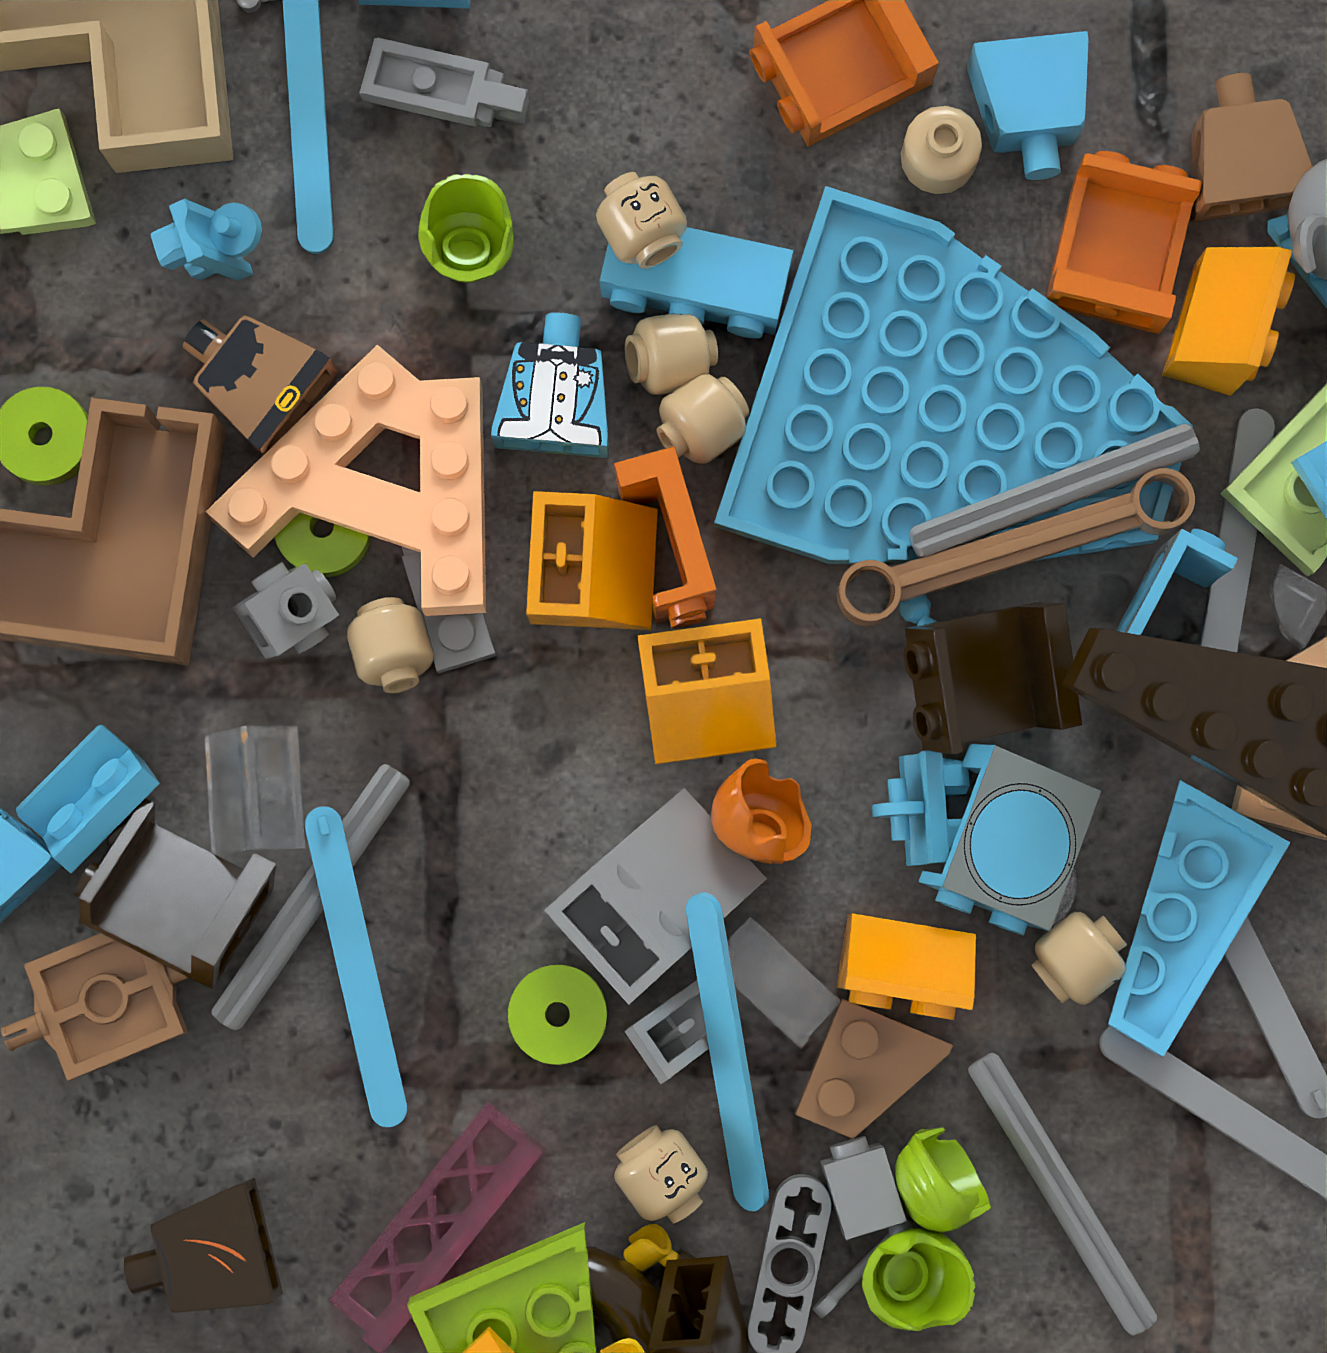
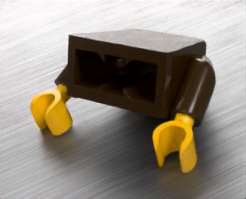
[600,1224,748,1353]

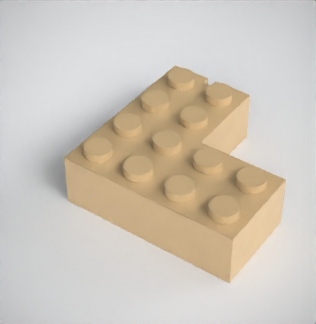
[0,0,234,173]

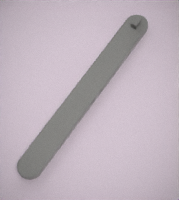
[1199,408,1275,652]
[1224,917,1327,1118]
[1099,1026,1327,1200]

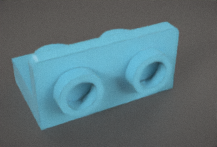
[16,725,160,873]

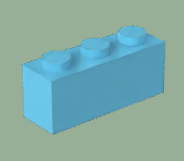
[600,227,793,338]

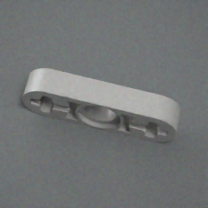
[747,1174,831,1353]

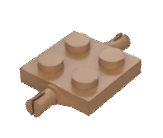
[1,933,189,1081]

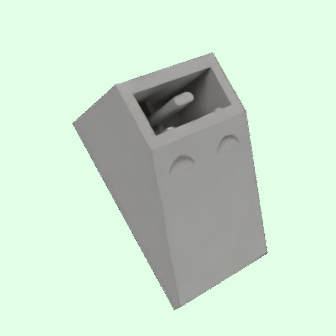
[544,788,767,1005]

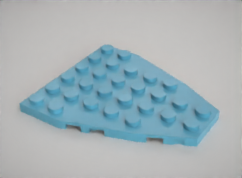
[714,186,1193,564]

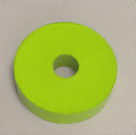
[0,387,88,486]
[275,513,372,577]
[508,965,608,1065]

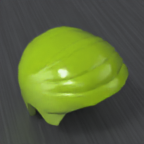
[418,174,514,283]
[895,1127,991,1233]
[862,1228,975,1331]

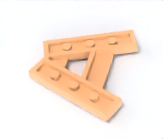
[206,345,486,616]

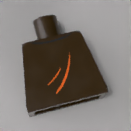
[124,1178,283,1313]

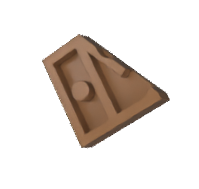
[794,998,953,1139]

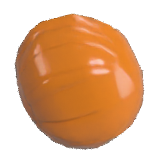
[711,759,812,864]

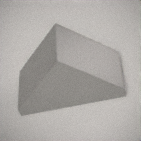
[624,980,709,1084]

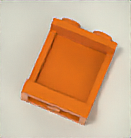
[749,0,939,147]
[1045,151,1202,334]
[614,446,717,629]

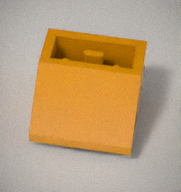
[1162,247,1295,396]
[526,491,658,630]
[638,618,776,765]
[836,913,976,1020]

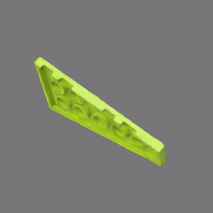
[407,1222,597,1353]

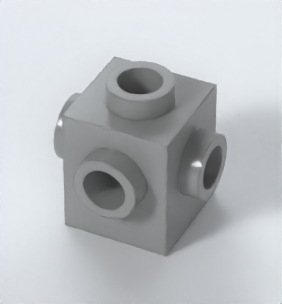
[232,562,339,659]

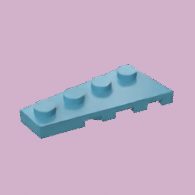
[1108,780,1290,1058]

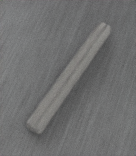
[909,424,1200,558]
[212,764,410,1030]
[968,1053,1157,1336]

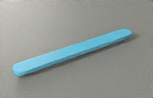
[283,0,334,254]
[305,806,407,1127]
[686,892,769,1211]

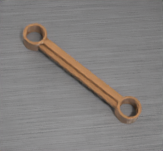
[837,468,1195,626]

